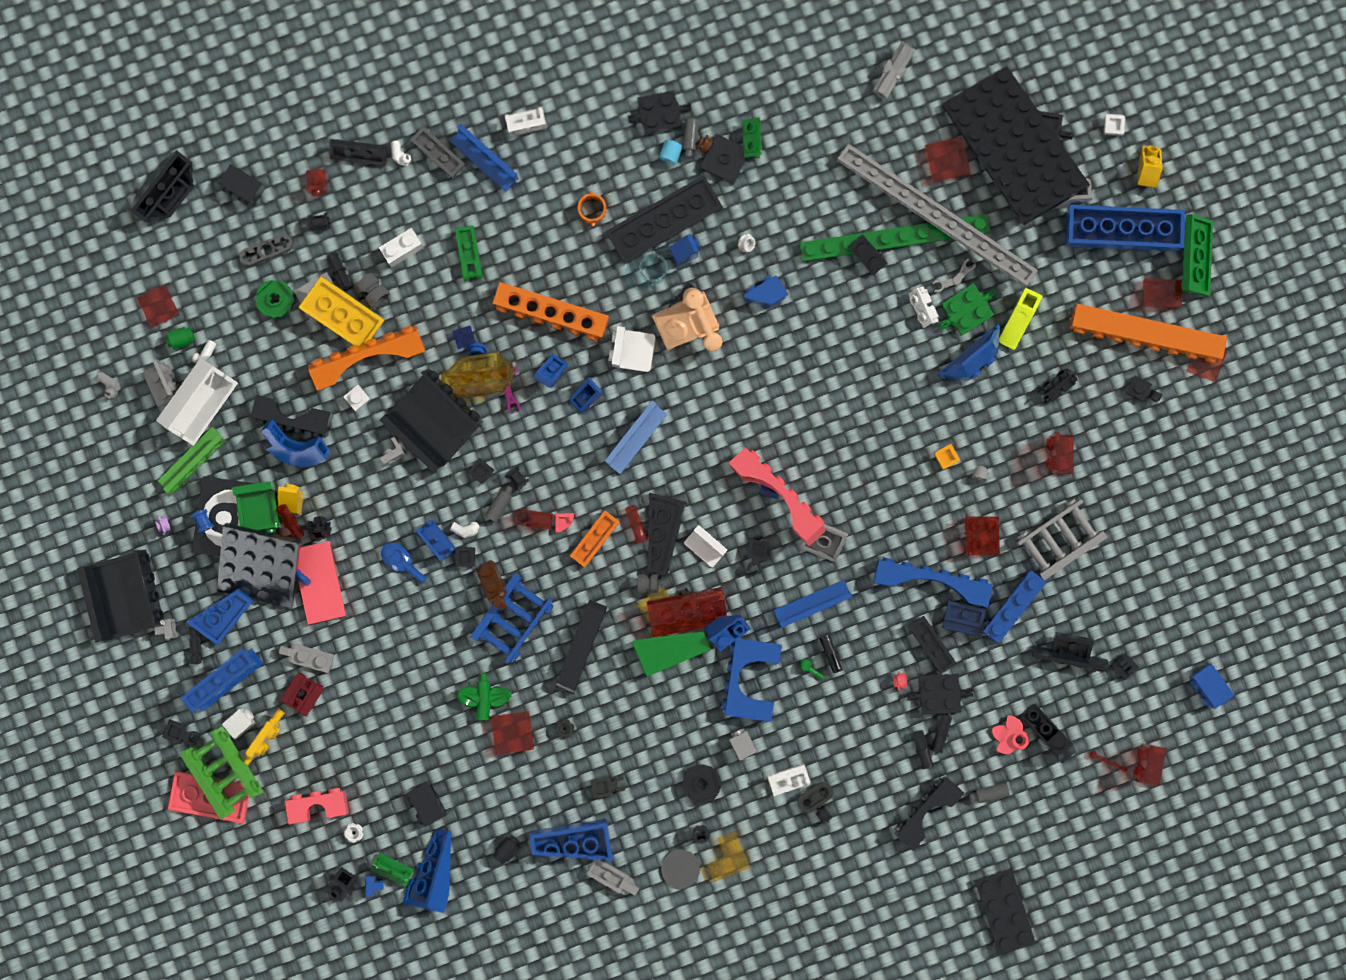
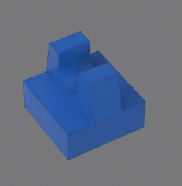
[365,875,384,896]

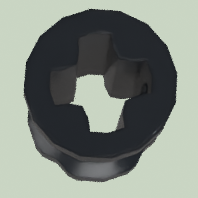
[308,213,330,232]
[505,466,529,491]
[692,825,710,844]

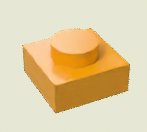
[933,444,960,470]

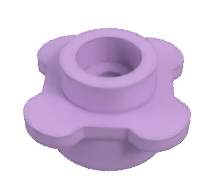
[155,516,170,535]

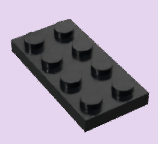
[974,868,1036,956]

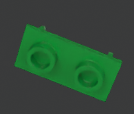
[742,117,762,159]
[371,852,414,887]

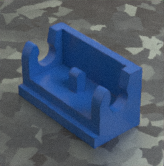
[416,520,456,561]

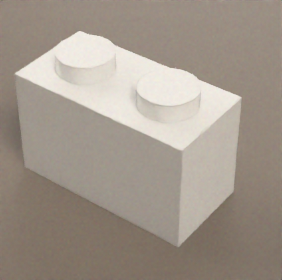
[379,228,424,267]

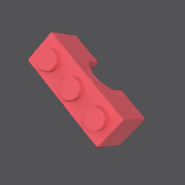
[285,788,349,824]

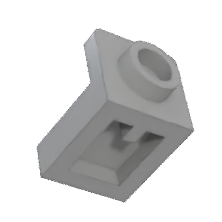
[380,437,406,466]

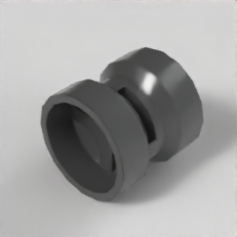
[638,574,659,593]

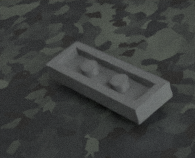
[410,126,465,179]

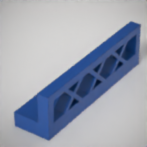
[450,124,519,192]
[773,580,853,628]

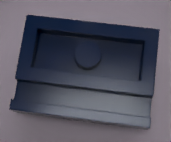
[942,601,986,637]

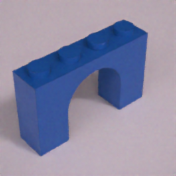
[722,638,782,722]

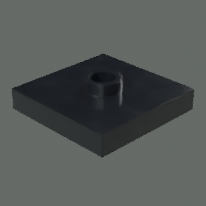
[700,134,747,184]

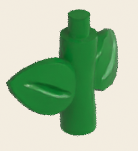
[457,674,512,720]

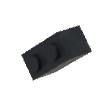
[219,164,266,206]
[406,780,448,827]

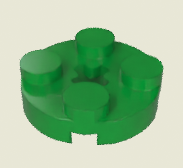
[256,280,295,319]

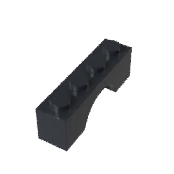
[251,395,334,438]
[894,776,965,851]

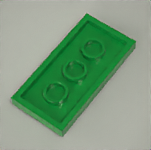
[1182,214,1213,297]

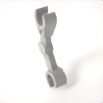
[932,259,976,293]

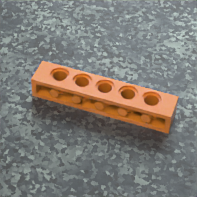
[493,282,610,341]

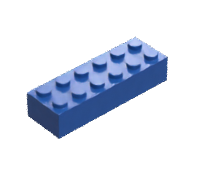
[1065,205,1185,252]

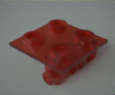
[964,516,1000,556]

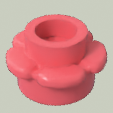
[894,671,907,690]

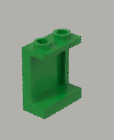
[232,481,281,533]

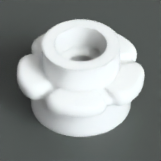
[738,234,755,252]
[344,823,363,843]

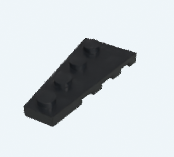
[647,492,687,576]

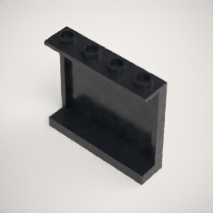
[77,550,165,643]

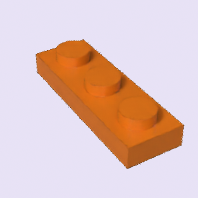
[570,510,620,568]

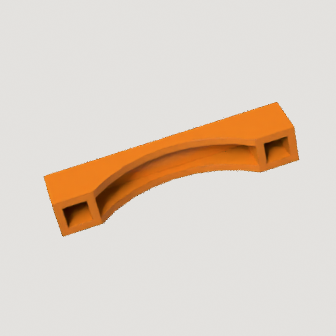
[308,325,425,391]

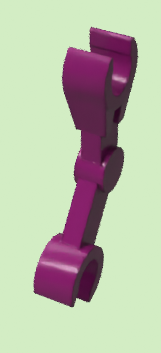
[502,364,520,414]

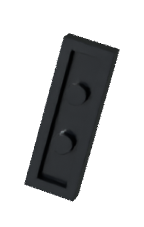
[329,139,387,166]
[907,616,957,674]

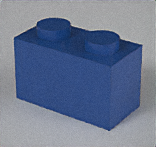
[1189,663,1235,709]

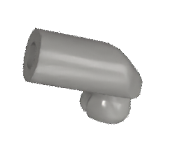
[97,372,118,399]

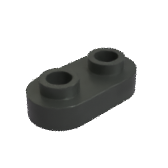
[797,782,833,813]

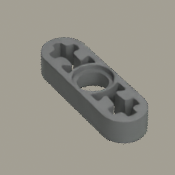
[239,234,294,266]

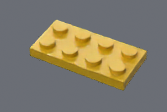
[298,275,384,346]

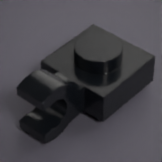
[1126,376,1163,403]

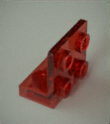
[1046,432,1074,474]
[1133,743,1167,786]

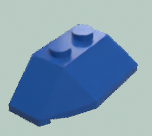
[937,324,1000,380]

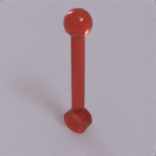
[1090,751,1127,772]

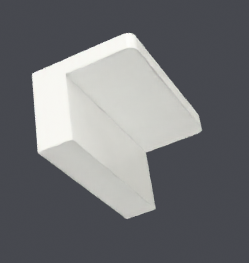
[684,525,727,567]

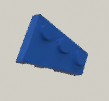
[186,588,253,645]

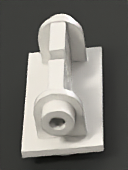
[908,287,939,328]

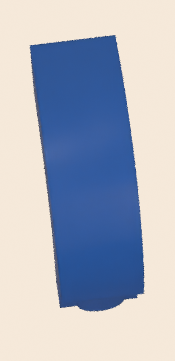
[261,419,330,467]

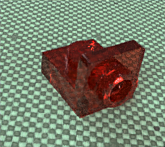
[306,169,328,197]

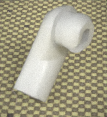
[390,141,411,166]

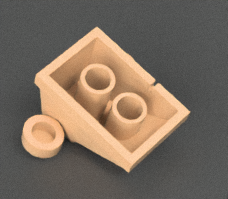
[652,288,723,351]

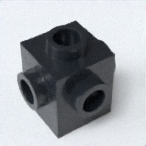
[325,867,358,902]

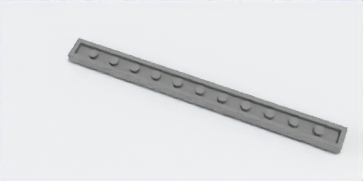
[837,144,1038,287]

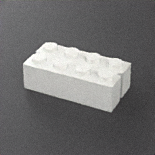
[156,358,238,446]

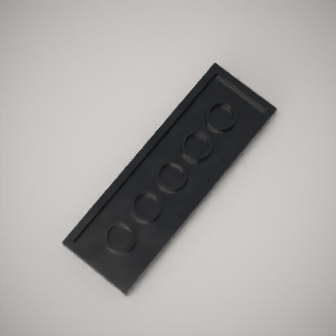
[605,175,723,265]

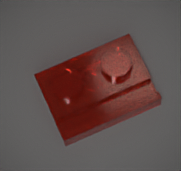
[1142,278,1182,308]

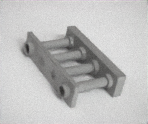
[1015,499,1108,580]

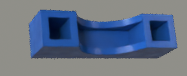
[981,570,1046,643]

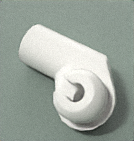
[192,340,216,363]
[450,522,479,538]

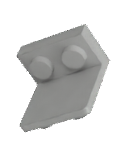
[143,359,179,408]

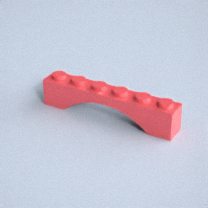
[729,447,826,546]

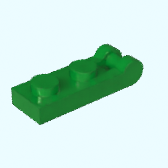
[455,225,483,281]

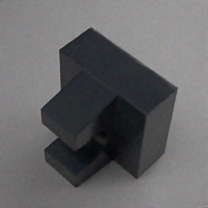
[1111,653,1139,680]

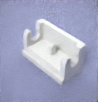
[505,107,547,136]
[767,763,811,796]

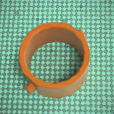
[578,192,607,226]

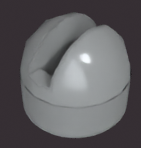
[972,466,988,481]

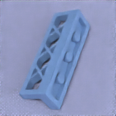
[605,401,668,475]

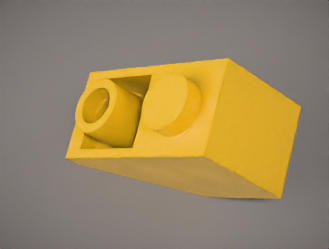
[1137,145,1163,188]
[278,484,304,515]

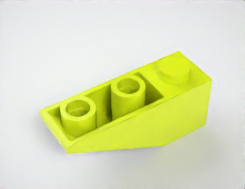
[999,288,1043,350]

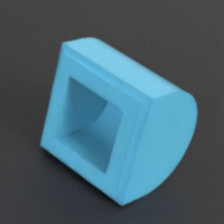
[659,139,683,165]

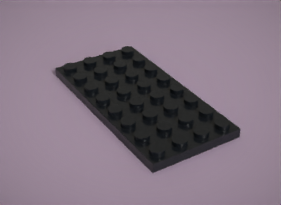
[942,66,1090,226]

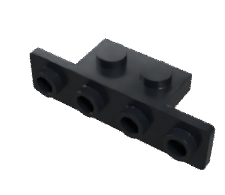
[1031,632,1109,672]

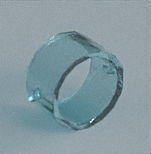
[639,252,668,286]

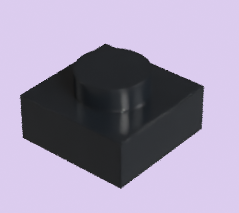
[467,458,495,485]
[456,547,476,567]

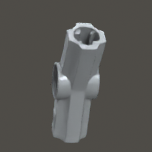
[873,41,916,100]

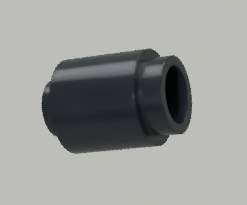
[492,835,521,865]

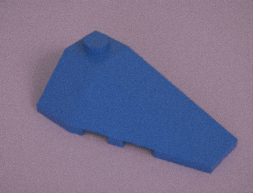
[402,830,451,913]

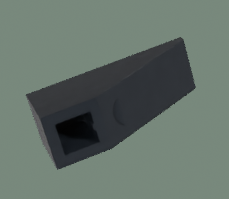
[1021,704,1076,764]

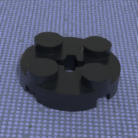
[683,764,721,804]

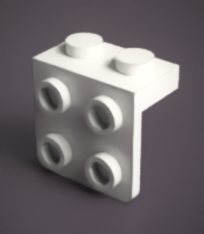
[609,326,655,372]

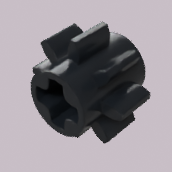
[307,516,332,540]

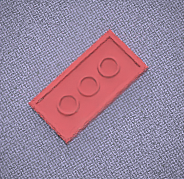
[298,541,346,625]
[167,771,250,824]

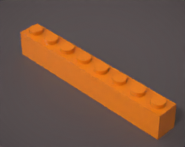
[1069,304,1227,363]

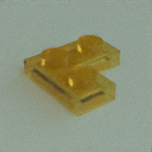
[707,831,750,882]

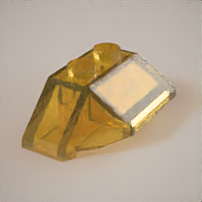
[441,352,513,398]

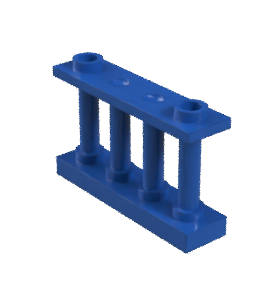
[470,574,554,663]
[181,648,264,713]

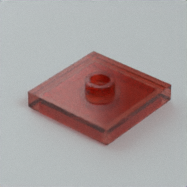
[924,137,971,183]
[491,711,534,755]

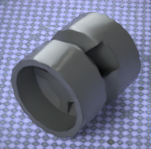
[354,273,390,309]

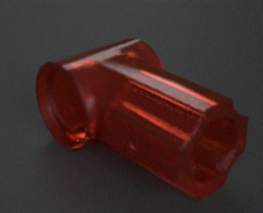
[515,509,553,530]

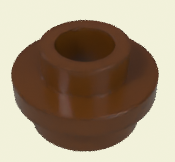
[697,135,713,153]

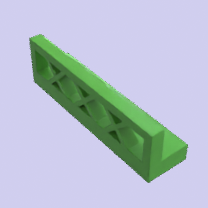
[158,427,227,495]

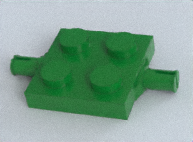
[938,283,996,336]

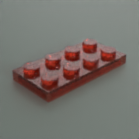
[646,587,727,637]

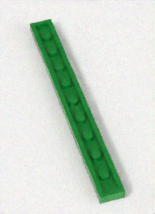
[800,214,991,262]

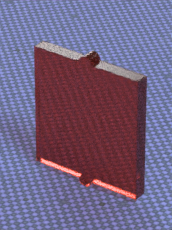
[137,285,180,328]
[1186,350,1227,382]

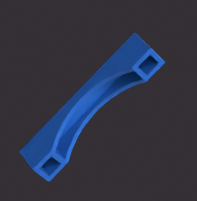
[873,557,993,608]

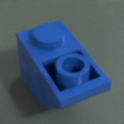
[669,234,700,267]
[743,275,788,307]
[704,615,751,652]

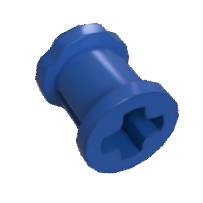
[191,509,214,534]

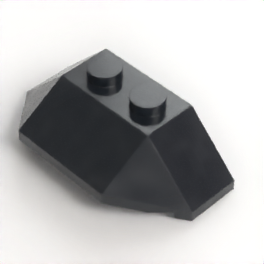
[130,150,194,222]

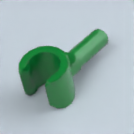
[800,659,824,680]

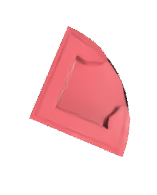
[555,513,574,533]

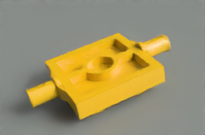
[243,709,285,766]

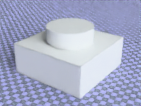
[1104,114,1125,136]
[343,385,371,412]

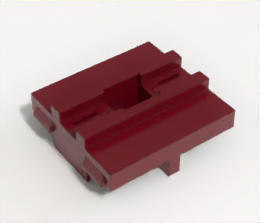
[280,672,324,717]

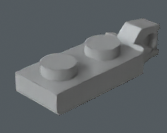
[279,644,335,673]
[586,859,639,896]

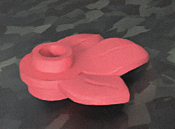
[992,715,1029,754]

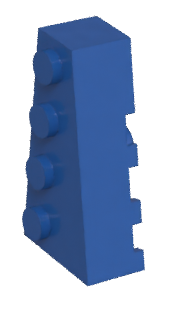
[529,818,613,861]

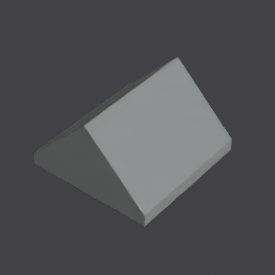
[800,524,848,562]

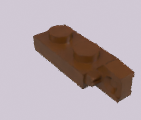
[476,560,507,611]

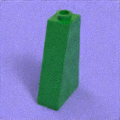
[632,632,713,677]

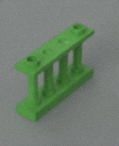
[180,726,263,820]

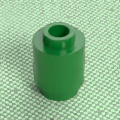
[165,327,195,350]

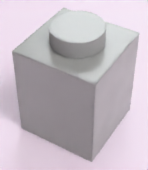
[729,729,757,760]

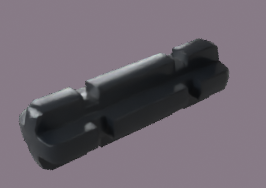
[189,627,202,664]

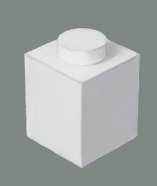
[222,709,255,739]

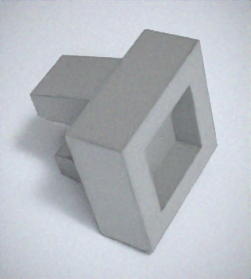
[154,619,177,639]

